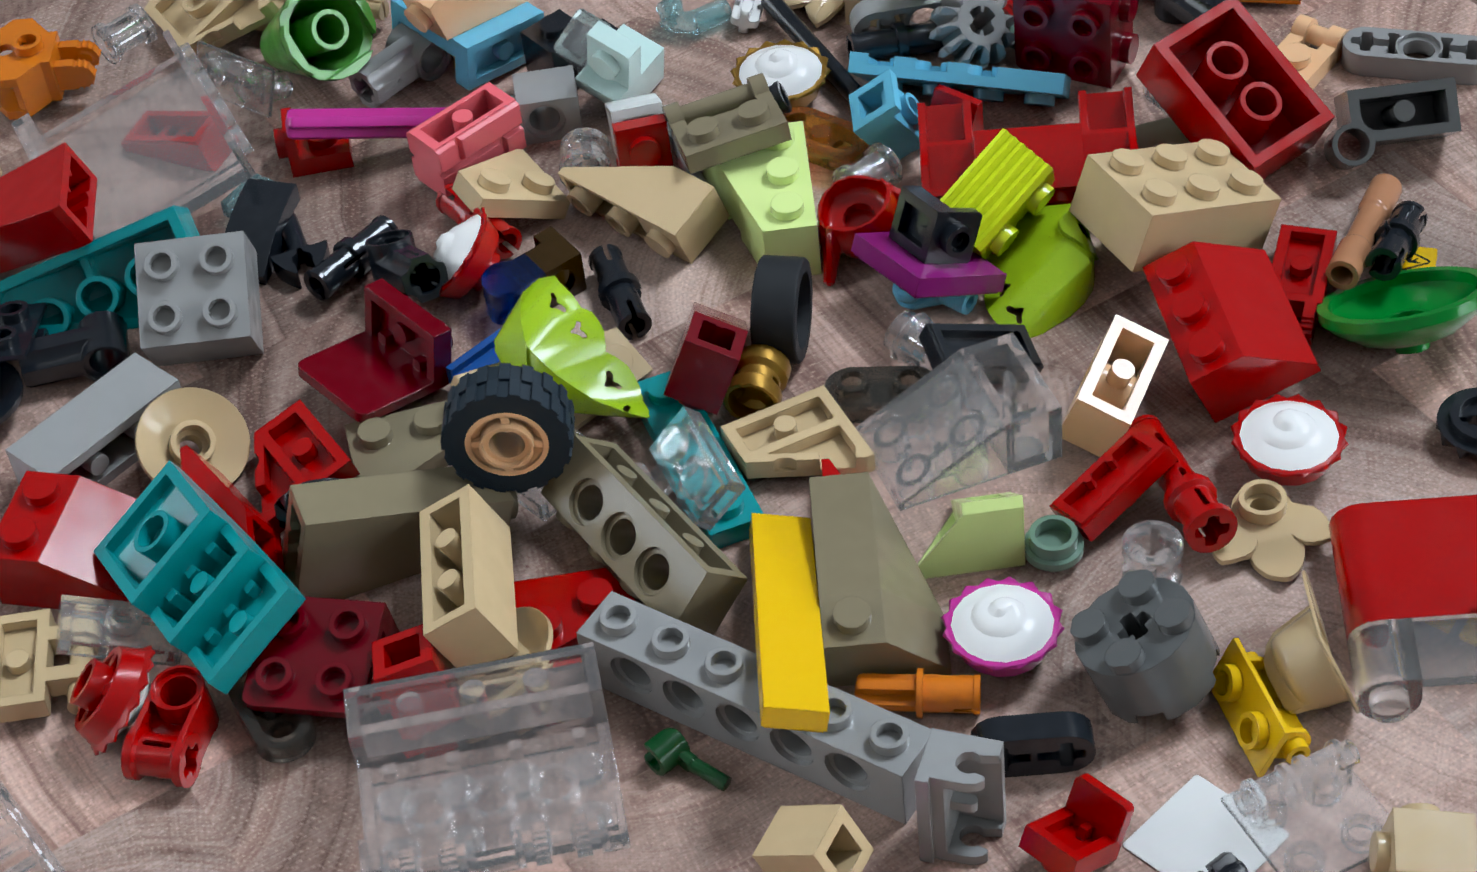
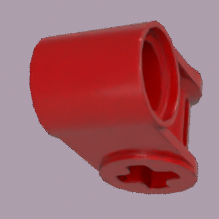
[121,665,219,788]

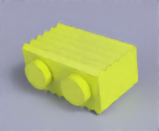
[940,128,1055,260]

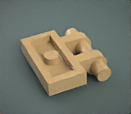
[0,608,102,723]

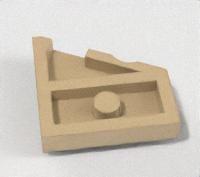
[452,149,570,219]
[720,385,876,479]

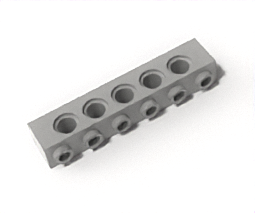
[576,591,931,825]

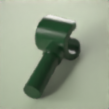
[644,728,732,791]

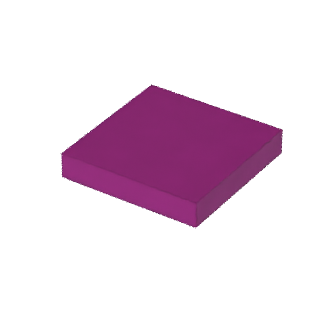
[851,232,1007,298]

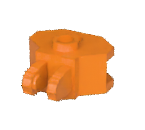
[0,18,102,120]

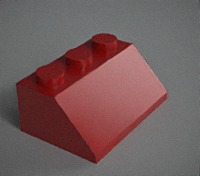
[1142,241,1321,423]

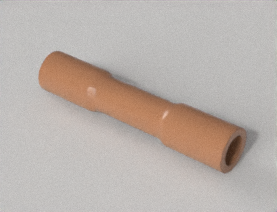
[1325,173,1402,290]

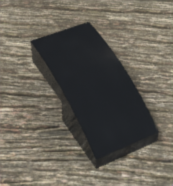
[225,178,300,285]

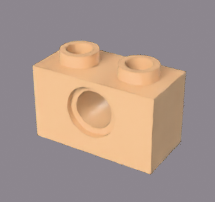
[1056,314,1169,457]

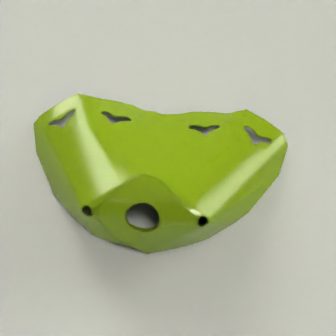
[984,204,1099,338]
[494,276,650,418]

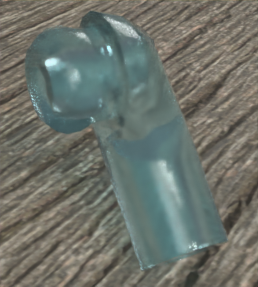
[656,0,732,35]

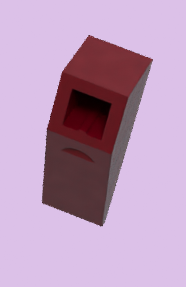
[663,302,748,415]

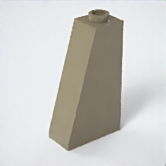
[283,466,518,599]

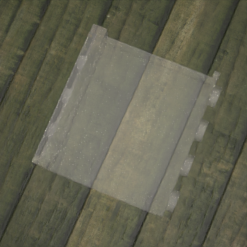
[11,30,256,240]

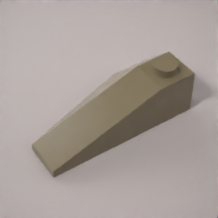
[809,472,952,687]

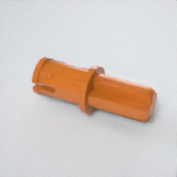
[855,668,981,719]

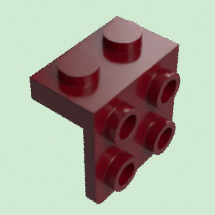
[1013,0,1139,89]
[298,278,453,423]
[242,596,400,719]

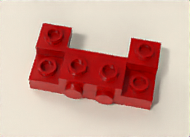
[917,87,1138,206]

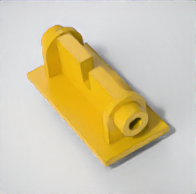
[1211,638,1311,777]

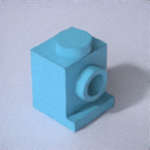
[848,69,920,164]

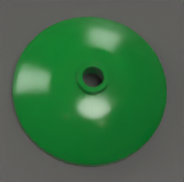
[1317,266,1477,354]

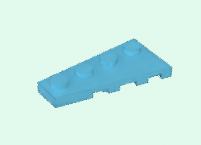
[848,51,1071,107]

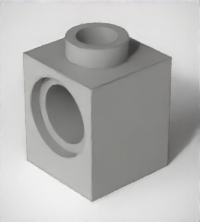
[510,65,584,145]

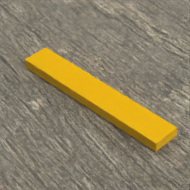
[749,513,830,733]

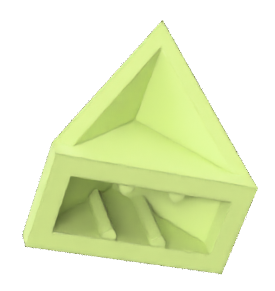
[917,492,1025,579]

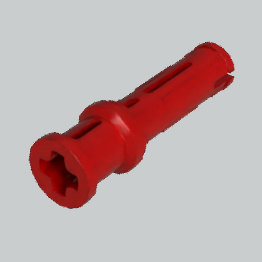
[1128,414,1238,553]

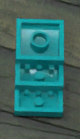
[93,460,306,695]

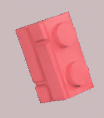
[406,82,527,197]

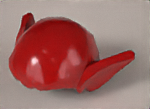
[817,175,901,287]

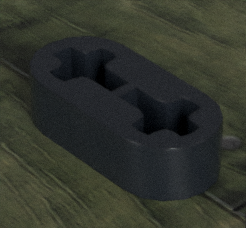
[970,711,1096,778]

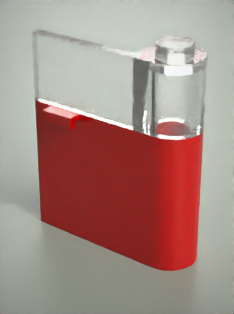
[1329,495,1477,723]

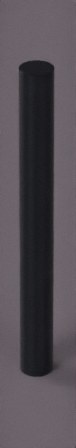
[761,0,861,104]

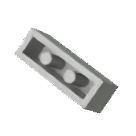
[5,352,181,486]

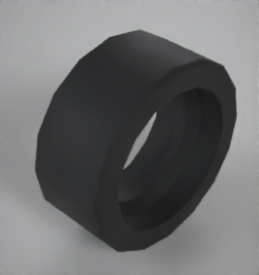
[750,255,813,364]

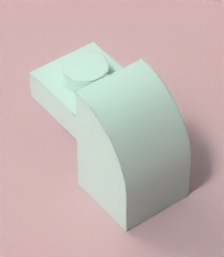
[575,20,664,103]

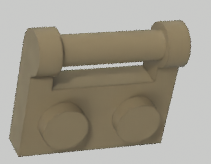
[662,73,792,174]

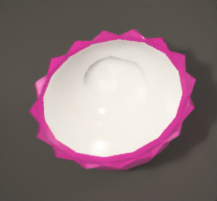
[941,577,1065,677]

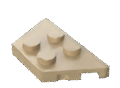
[144,0,279,61]

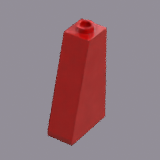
[0,142,97,273]

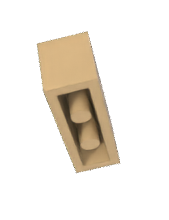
[419,484,519,679]

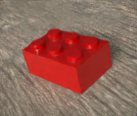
[1136,0,1335,179]

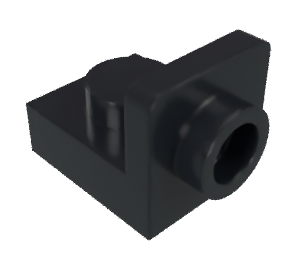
[889,186,982,264]

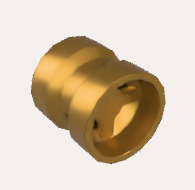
[723,344,791,419]

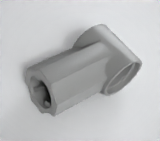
[349,23,452,108]

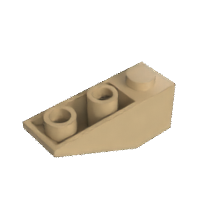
[558,166,730,264]

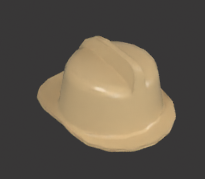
[1263,570,1360,714]

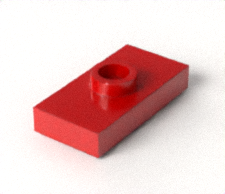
[1049,425,1178,542]

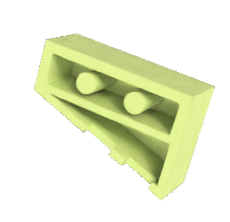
[702,121,822,275]

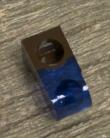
[481,226,587,325]

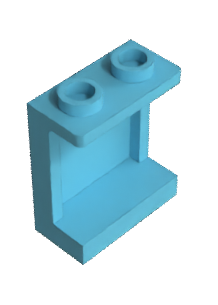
[390,0,544,91]

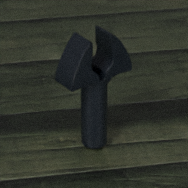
[271,212,331,289]

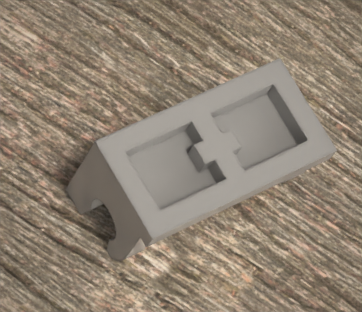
[914,728,1007,865]

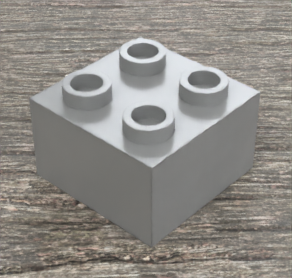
[134,231,264,366]

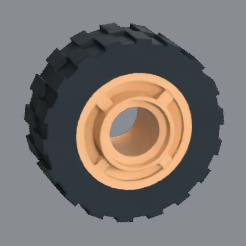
[440,363,575,493]

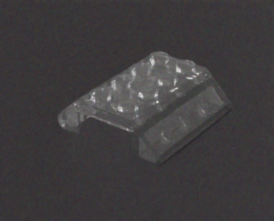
[343,642,631,872]

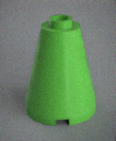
[260,0,376,81]

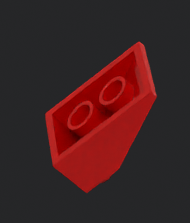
[0,471,151,619]

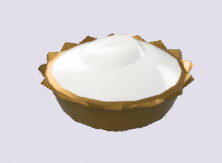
[730,39,831,112]

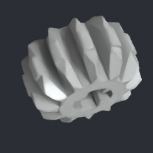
[929,0,1015,70]

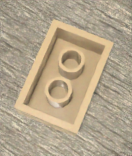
[1069,139,1281,272]

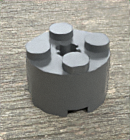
[1070,569,1220,723]

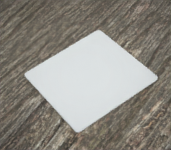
[1123,775,1289,872]

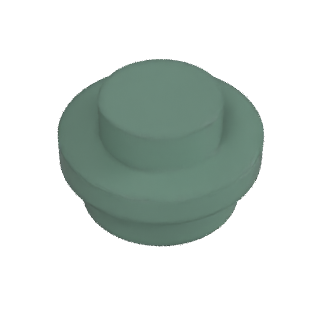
[1025,515,1084,572]

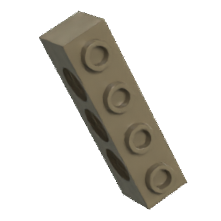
[540,435,748,635]

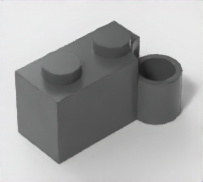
[1323,77,1462,170]

